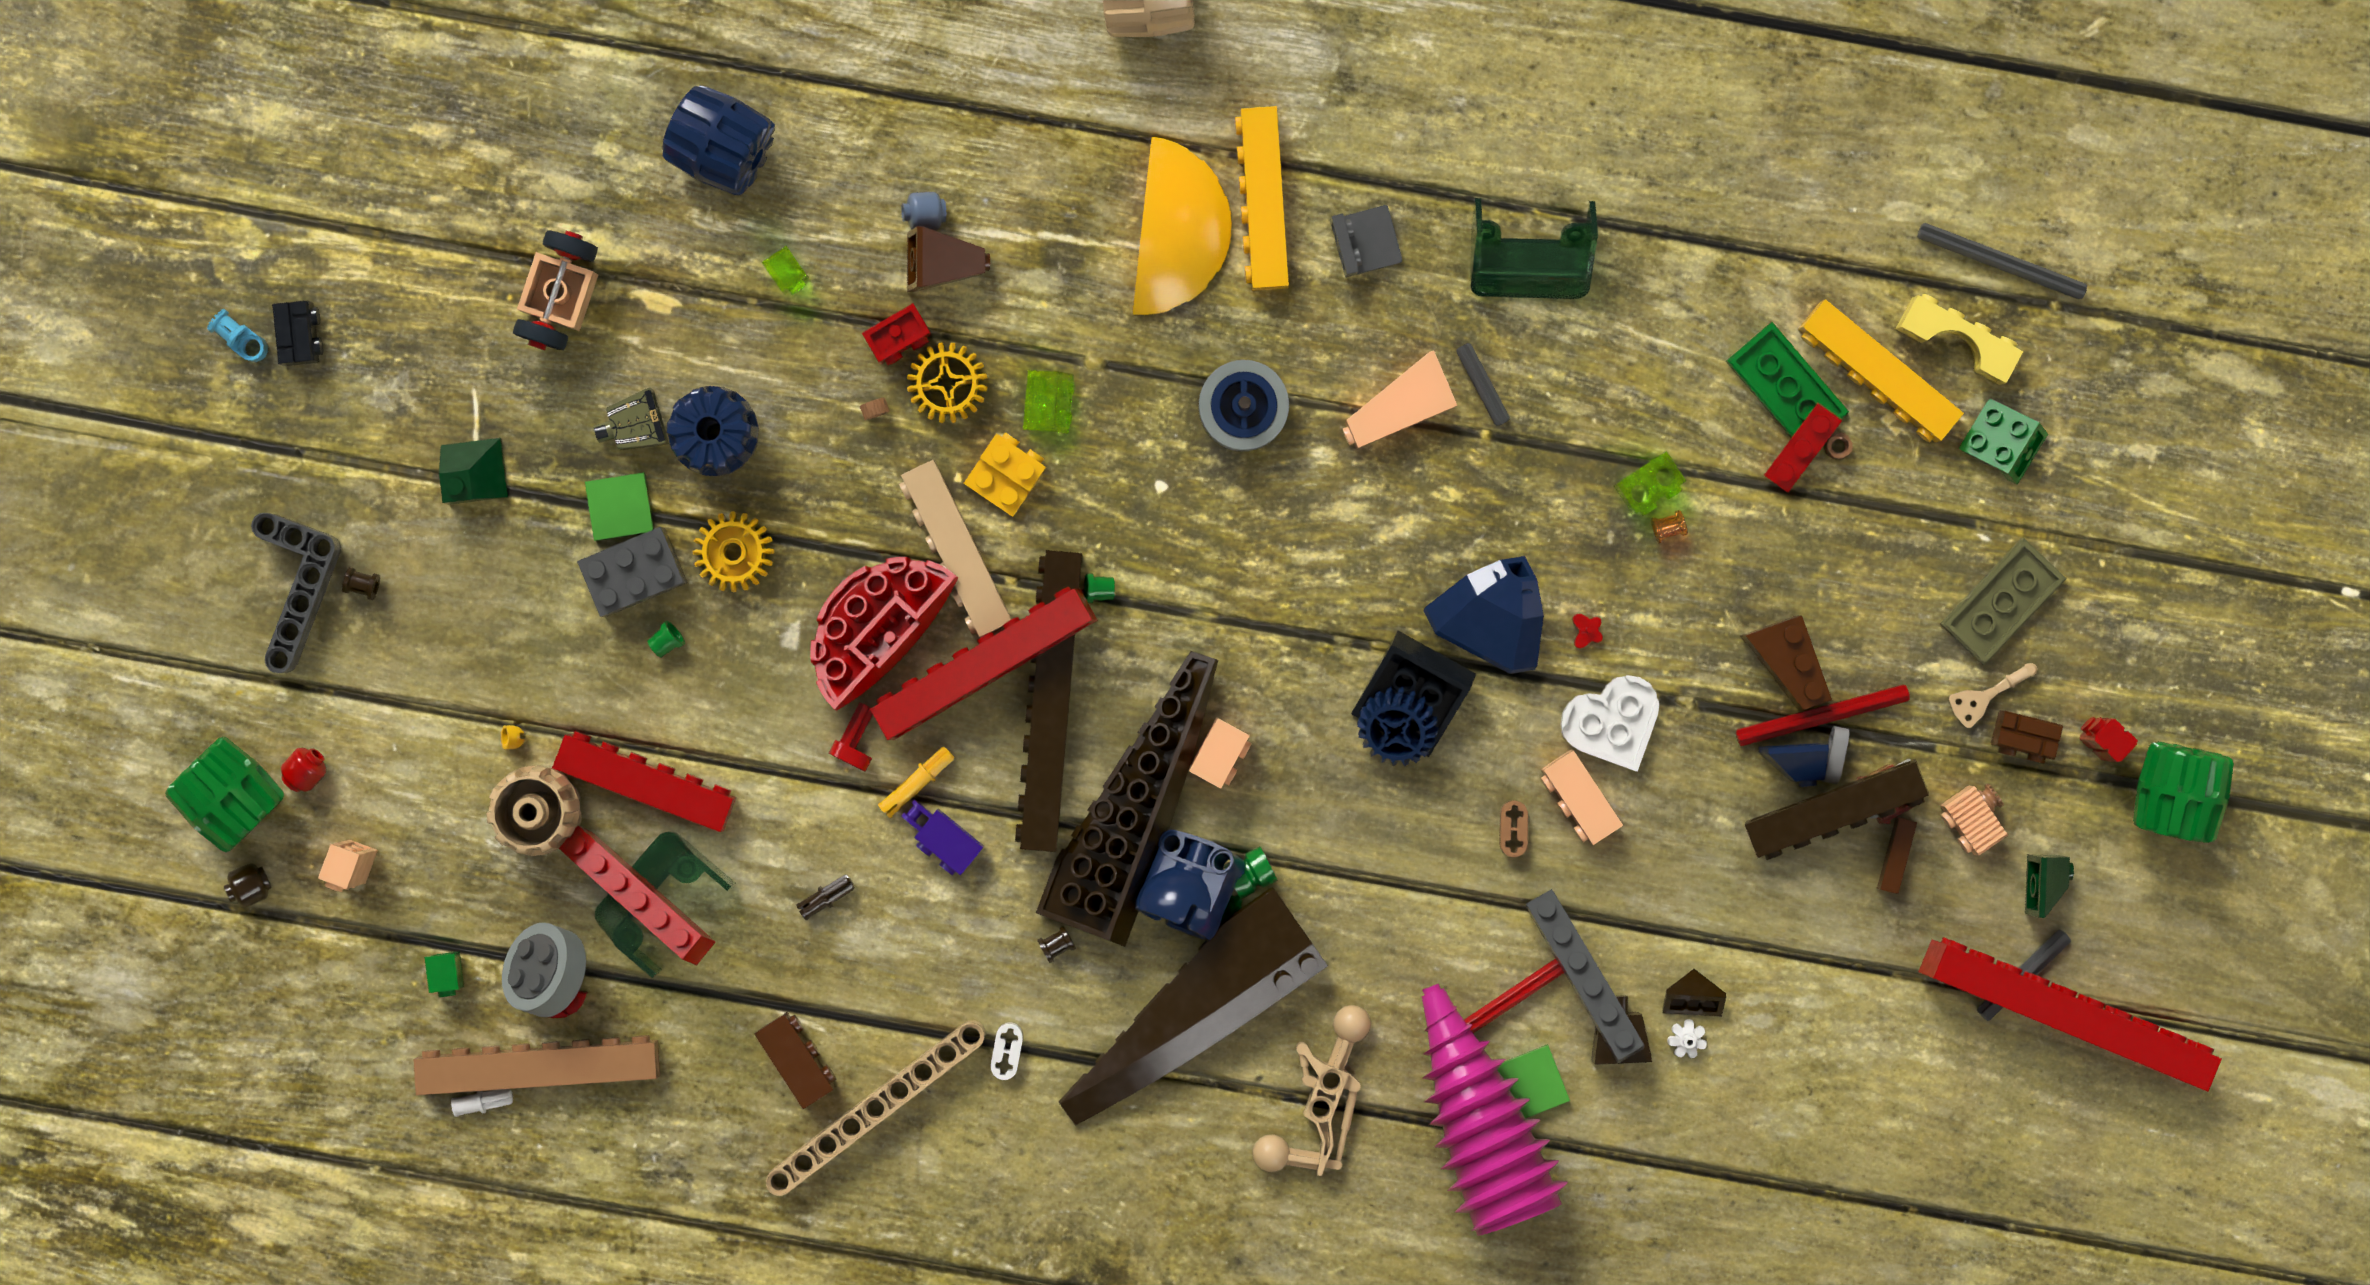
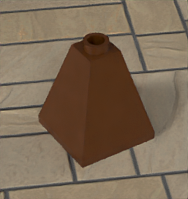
[907,226,990,292]

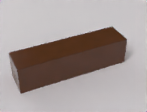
[1877,817,1917,894]

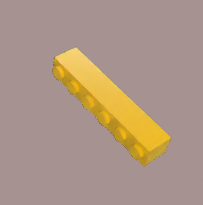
[1235,106,1289,291]
[1798,299,1964,443]

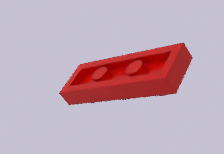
[1764,402,1842,492]

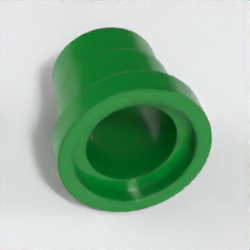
[1084,573,1115,603]
[647,621,685,658]

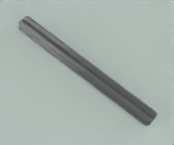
[1917,223,2087,299]

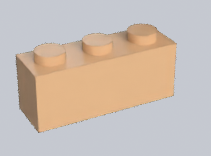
[1541,750,1623,845]
[318,840,378,892]

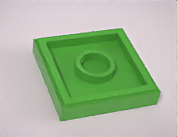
[585,472,654,541]
[1498,1044,1570,1118]

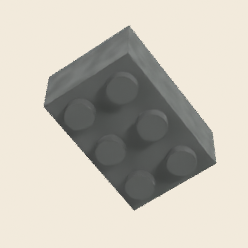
[577,527,688,617]

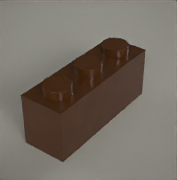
[754,1012,837,1109]

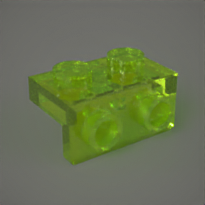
[1023,370,1075,434]

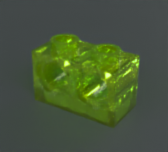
[1613,451,1686,516]

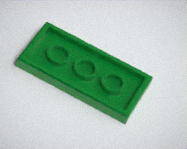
[1726,322,1849,437]

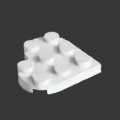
[1560,675,1659,771]

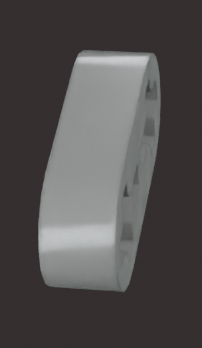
[1822,726,1849,784]

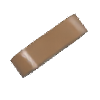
[1499,800,1528,857]

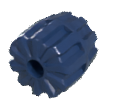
[662,85,775,195]
[666,386,759,476]

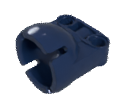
[1135,830,1245,941]

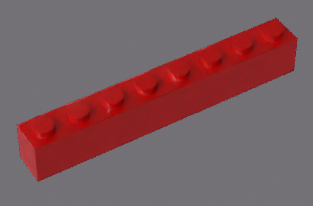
[870,587,1098,740]

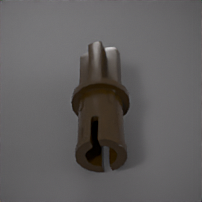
[796,875,855,920]

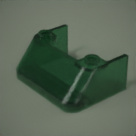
[1470,198,1598,299]
[595,831,736,978]

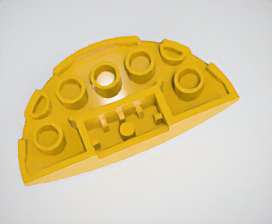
[1133,137,1232,315]

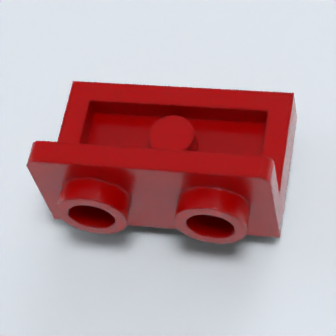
[862,303,932,366]

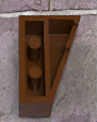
[1740,615,1832,710]

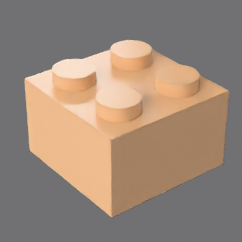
[1189,718,1252,789]

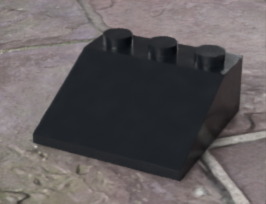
[1351,631,1476,757]

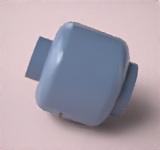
[901,192,946,230]

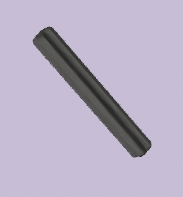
[1977,929,2071,1021]

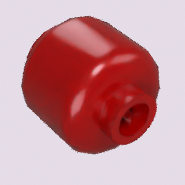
[281,748,327,792]

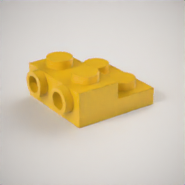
[963,432,1046,517]

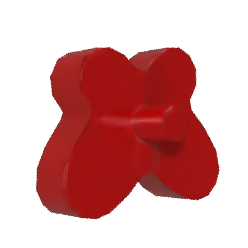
[1572,614,1603,648]

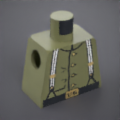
[594,388,669,450]

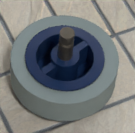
[1199,360,1289,451]

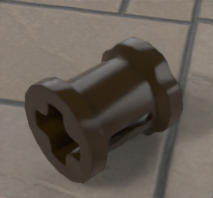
[342,567,380,600]
[1037,926,1076,963]

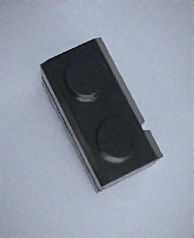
[272,301,324,366]

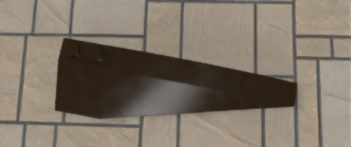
[1036,651,1218,947]
[1059,887,1328,1125]

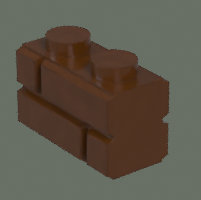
[1991,710,2063,764]

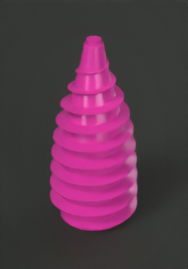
[1422,984,1568,1236]

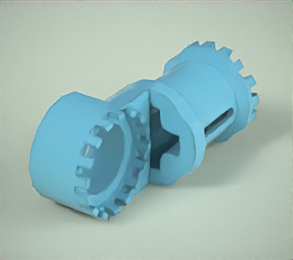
[207,309,268,362]

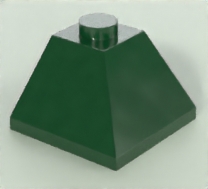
[439,438,508,505]
[2025,854,2074,918]

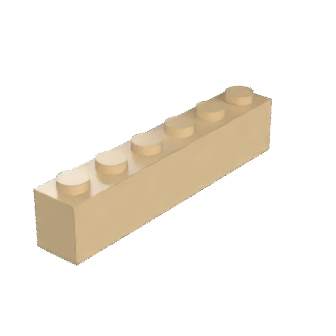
[899,460,1011,637]

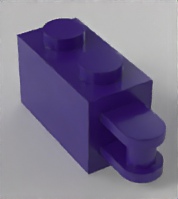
[901,800,984,876]

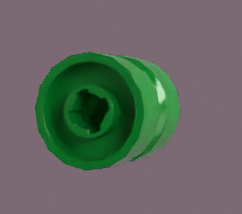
[1224,846,1278,900]

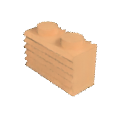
[1940,785,2008,856]

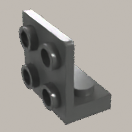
[1330,205,1402,278]

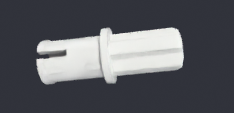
[451,1089,513,1117]

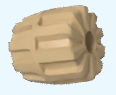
[1103,0,1195,37]
[486,765,583,856]

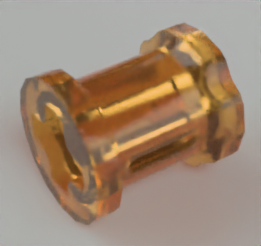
[1651,510,1688,544]

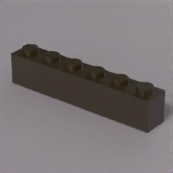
[1745,759,1929,860]

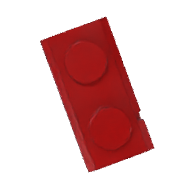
[2080,717,2138,762]

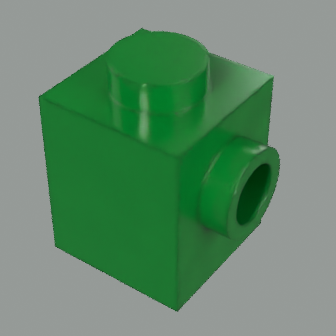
[424,951,464,997]

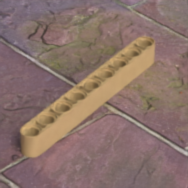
[766,1020,985,1196]

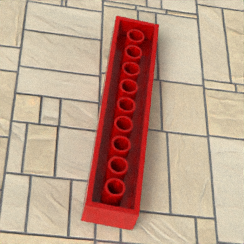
[1918,937,2222,1092]

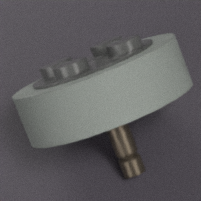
[502,923,586,1017]

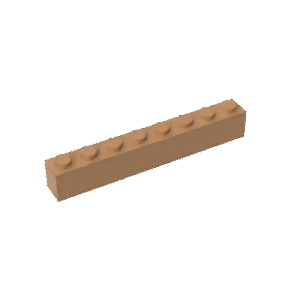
[413,1035,660,1095]

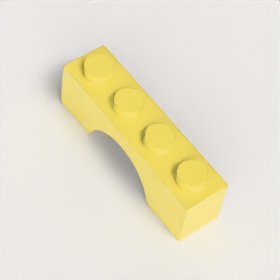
[1895,294,2023,385]

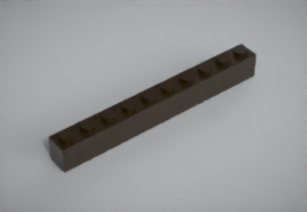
[1015,550,1082,852]

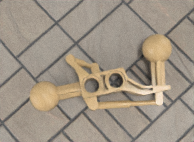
[1252,1005,1371,1176]

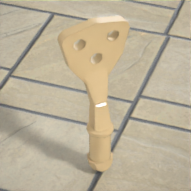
[1949,663,2037,728]

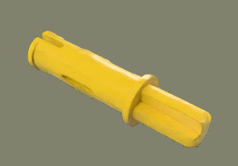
[878,747,954,819]

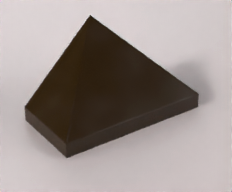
[1662,969,1726,1017]

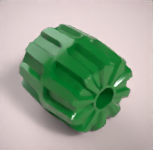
[165,736,285,852]
[2133,741,2234,843]

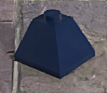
[1758,743,1829,787]

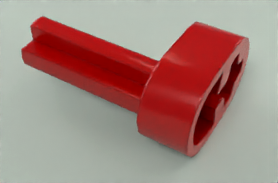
[828,702,873,772]

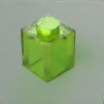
[761,246,809,295]

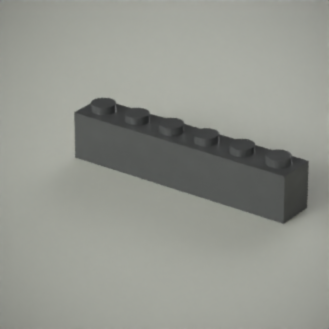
[1526,889,1645,1063]

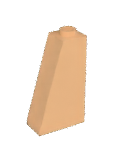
[1342,350,1457,449]

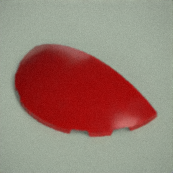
[810,557,958,711]

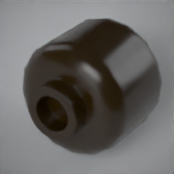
[224,863,272,908]

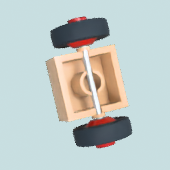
[513,230,598,351]

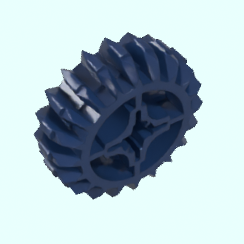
[1357,687,1439,766]

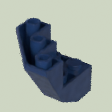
[1423,556,1544,674]

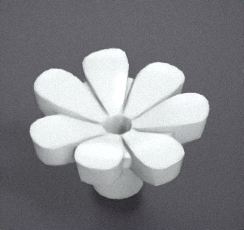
[1667,1019,1707,1058]

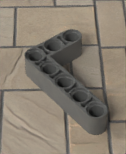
[251,512,341,673]

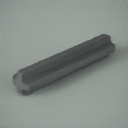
[1456,343,1510,426]

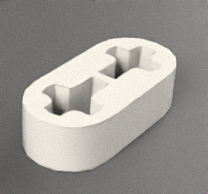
[991,1022,1023,1080]

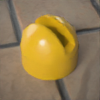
[501,725,525,749]

